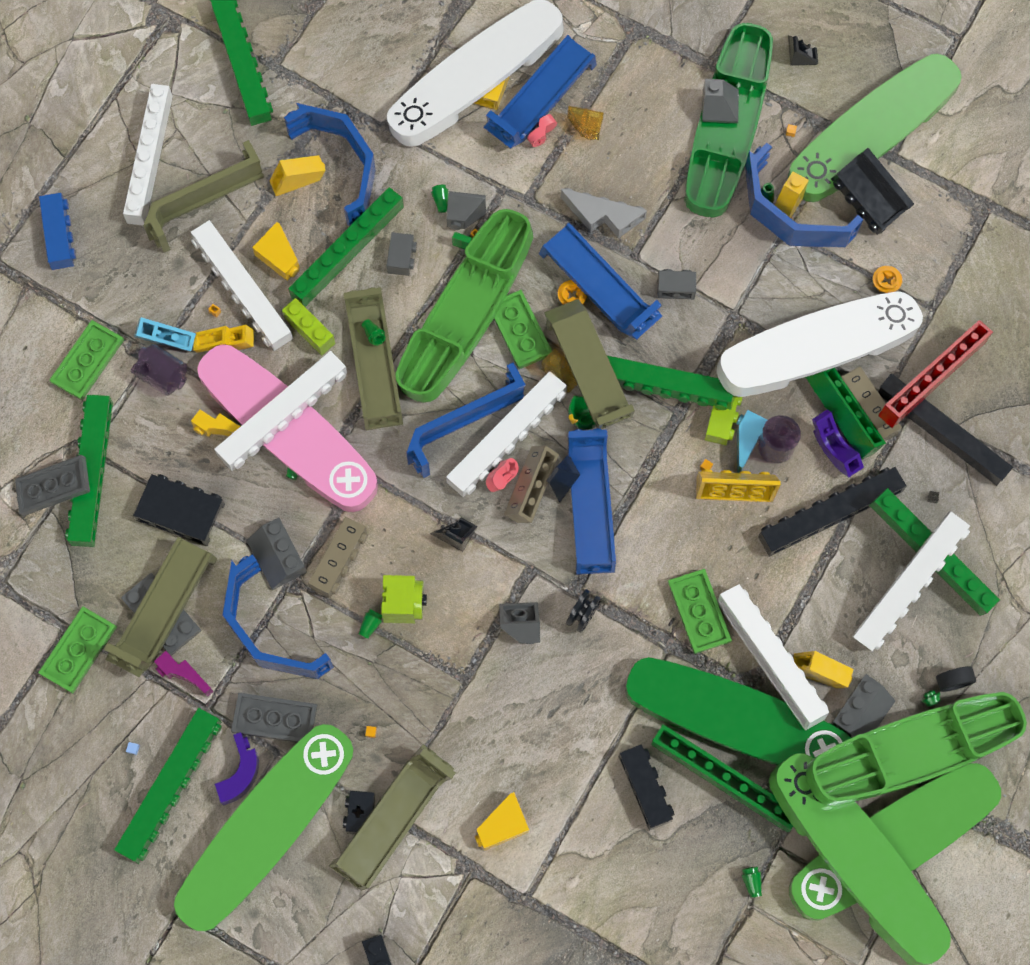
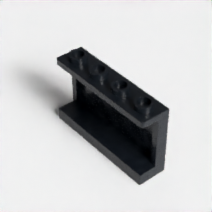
[831,148,914,235]
[133,474,225,546]

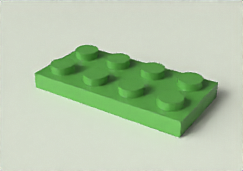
[494,290,553,369]
[49,320,124,401]
[668,569,732,654]
[38,606,117,694]

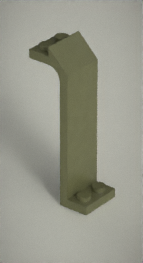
[143,140,264,253]
[344,287,403,431]
[544,299,635,429]
[104,537,217,677]
[329,744,456,891]

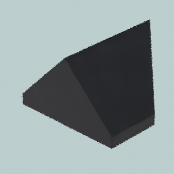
[788,35,818,66]
[546,455,580,503]
[430,517,478,552]

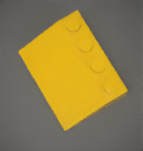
[696,469,781,502]

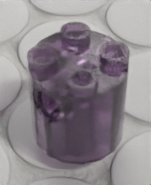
[131,344,187,396]
[758,415,801,464]

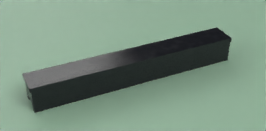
[878,373,1013,486]

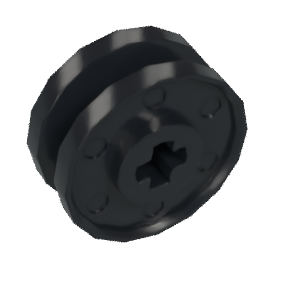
[566,589,602,633]

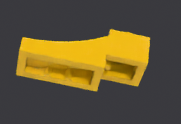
[193,325,254,353]
[191,409,241,437]

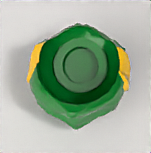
[568,395,596,430]

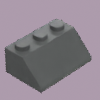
[247,517,307,590]
[831,674,895,738]

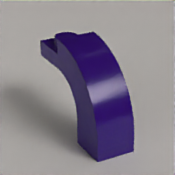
[812,410,864,478]
[215,732,259,806]

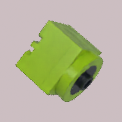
[381,575,427,624]

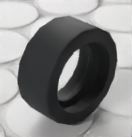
[936,666,976,692]

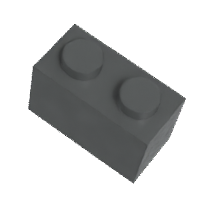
[386,232,417,276]
[657,269,696,300]

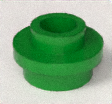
[921,690,941,707]

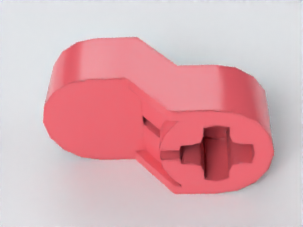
[527,114,557,147]
[486,458,519,492]

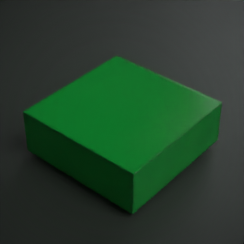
[452,232,472,250]

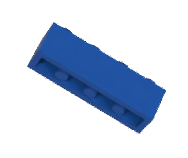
[39,192,76,270]

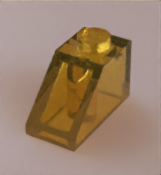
[567,106,604,140]
[541,349,577,394]

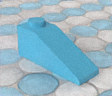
[134,317,196,352]
[736,410,768,473]

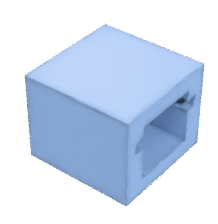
[126,742,140,755]

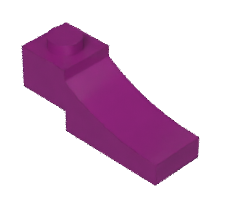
[154,651,213,697]

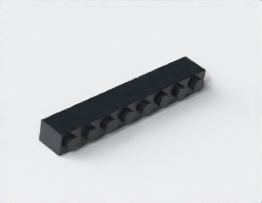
[758,467,907,557]

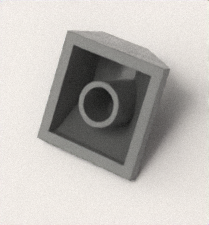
[702,79,739,123]
[447,191,486,230]
[499,602,540,644]

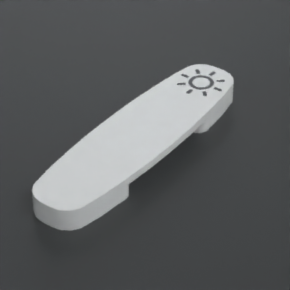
[387,0,564,147]
[716,292,923,397]

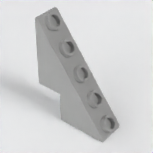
[561,188,647,238]

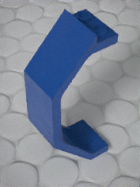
[284,103,376,227]
[745,143,863,248]
[223,554,334,679]

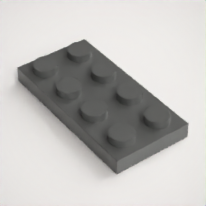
[15,455,90,516]
[121,572,202,656]
[231,693,318,743]

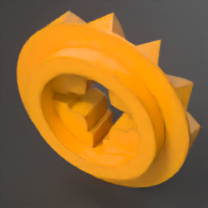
[872,266,902,293]
[558,280,587,305]

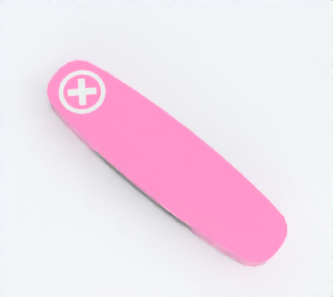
[197,345,378,512]

